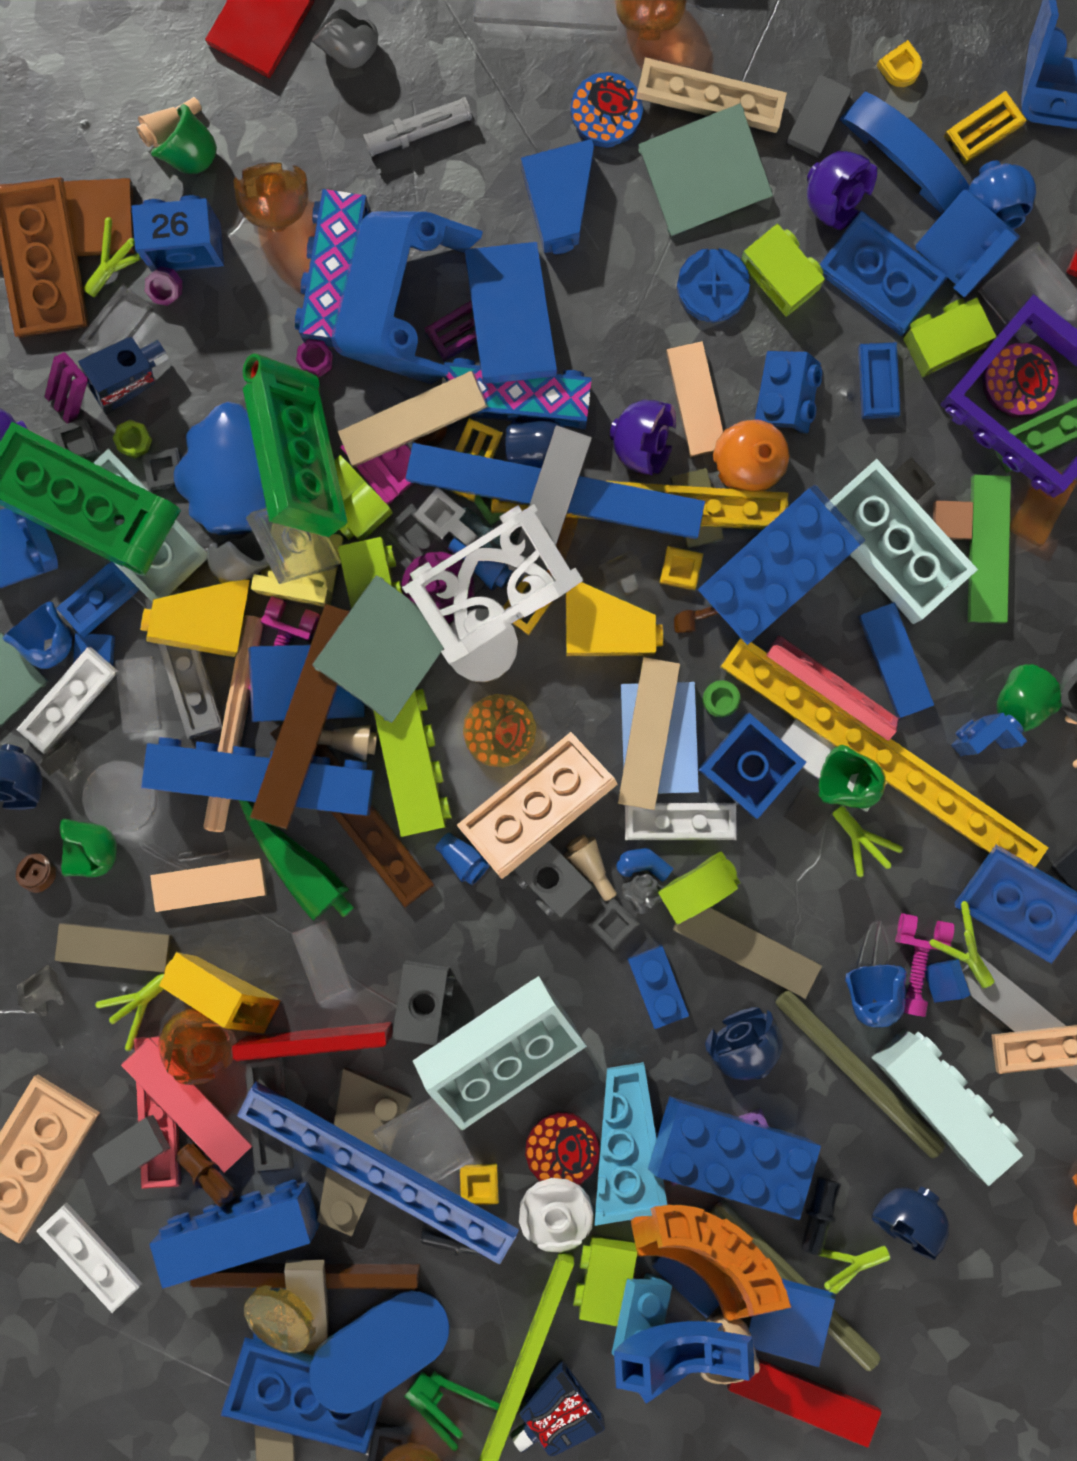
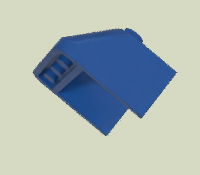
[1021,0,1077,129]
[332,211,483,385]

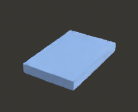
[620,682,699,794]

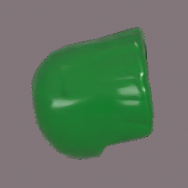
[151,104,217,174]
[996,664,1062,732]
[818,745,886,809]
[60,819,117,878]

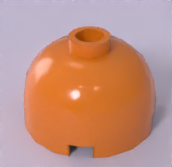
[713,420,790,491]

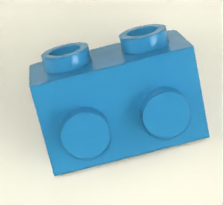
[612,1273,672,1355]

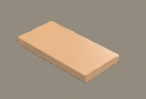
[457,732,618,879]
[0,1075,100,1244]

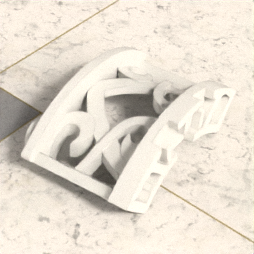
[402,504,583,664]

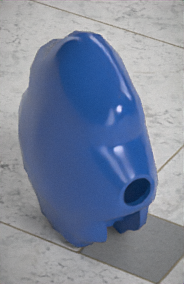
[174,401,269,535]

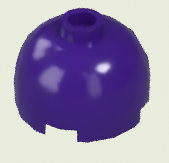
[807,151,878,230]
[610,400,676,475]

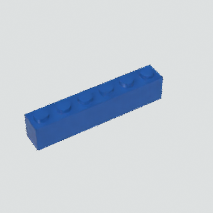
[141,737,375,816]

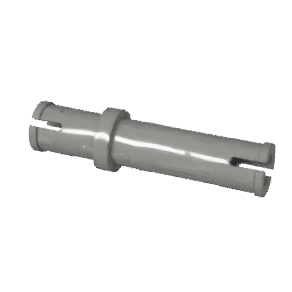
[363,97,473,157]

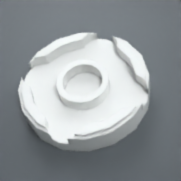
[450,608,518,682]
[519,1178,593,1253]

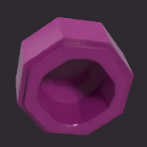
[144,266,183,306]
[296,339,333,377]

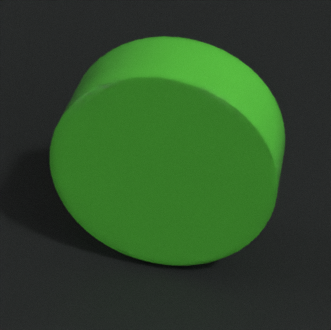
[702,680,740,718]

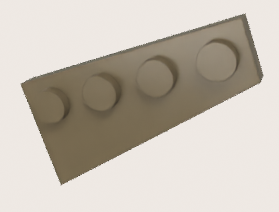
[317,1067,412,1237]

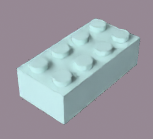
[830,459,978,624]
[413,976,587,1130]
[871,1029,1023,1186]

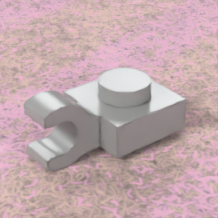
[413,487,478,546]

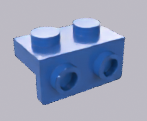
[755,351,823,433]
[951,713,1027,756]

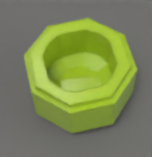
[112,420,152,459]

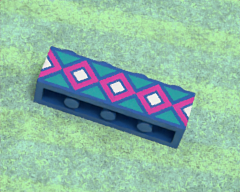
[295,189,370,347]
[442,358,592,429]

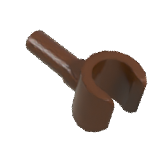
[674,606,719,633]

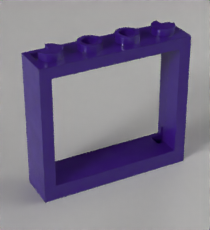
[940,294,1077,498]

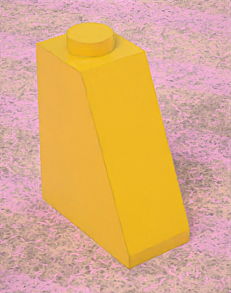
[140,579,250,657]
[566,582,663,656]
[159,952,281,1033]

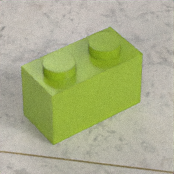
[741,223,825,317]
[903,298,997,378]
[573,1235,637,1326]

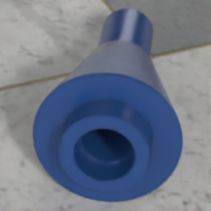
[448,537,514,591]

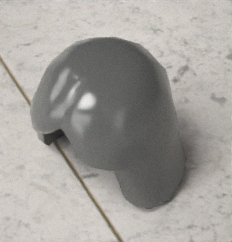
[312,8,378,69]
[207,531,275,583]

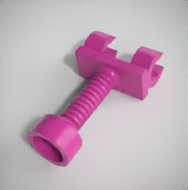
[248,596,321,690]
[895,913,954,1017]

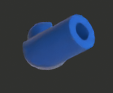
[616,848,674,883]

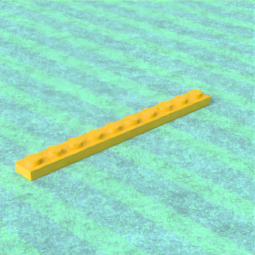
[720,637,1049,867]

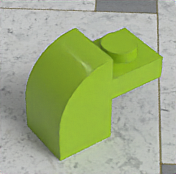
[658,851,741,925]

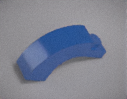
[614,1321,755,1395]

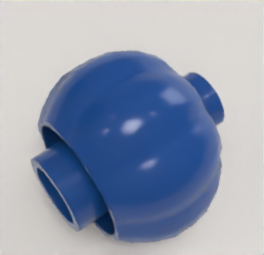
[968,160,1036,230]

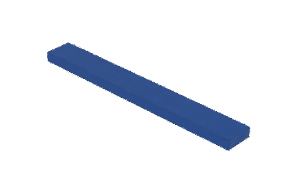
[405,443,705,539]
[237,1081,519,1265]

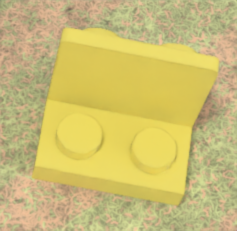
[251,523,344,607]

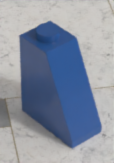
[521,139,594,255]

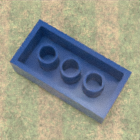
[698,484,865,645]
[648,1096,821,1220]
[149,1180,320,1289]

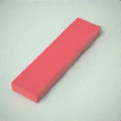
[766,636,899,741]
[134,1035,181,1189]
[121,1038,252,1173]

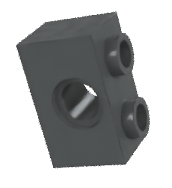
[509,841,593,918]
[392,961,455,1045]

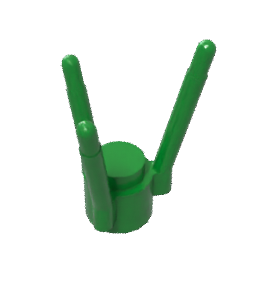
[404,1370,500,1451]

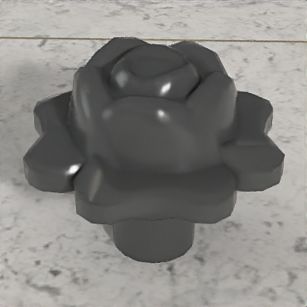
[622,874,664,914]

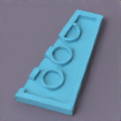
[594,1062,667,1226]

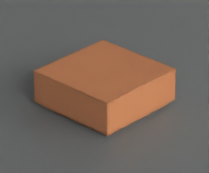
[933,501,973,540]

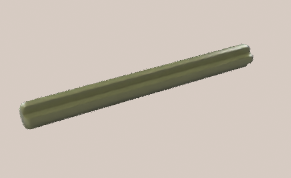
[775,990,946,1159]
[710,1200,881,1371]

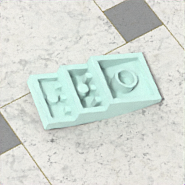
[94,449,207,602]

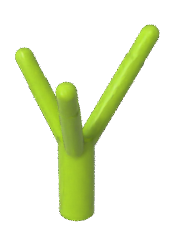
[83,217,142,297]
[832,805,903,878]
[929,901,995,988]
[95,972,165,1051]
[817,1246,890,1294]

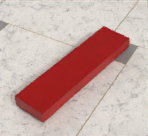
[727,1359,882,1448]

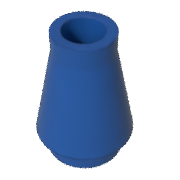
[435,832,490,886]

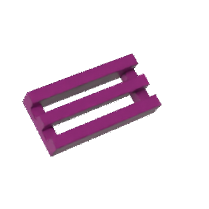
[424,300,477,362]
[44,352,88,424]

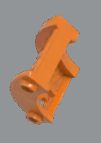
[631,1205,791,1321]

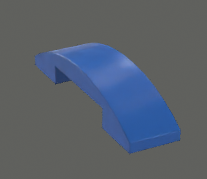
[840,91,970,214]

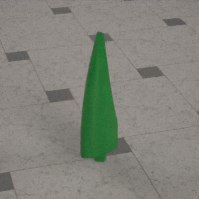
[239,800,354,921]

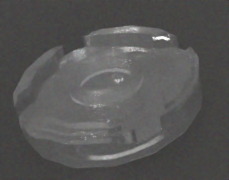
[82,761,158,834]

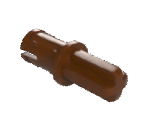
[176,1143,235,1207]

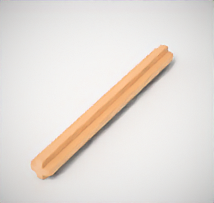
[203,615,264,832]

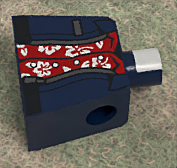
[78,337,169,415]
[510,1358,605,1457]

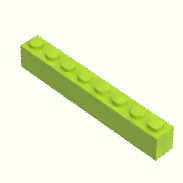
[338,537,452,837]

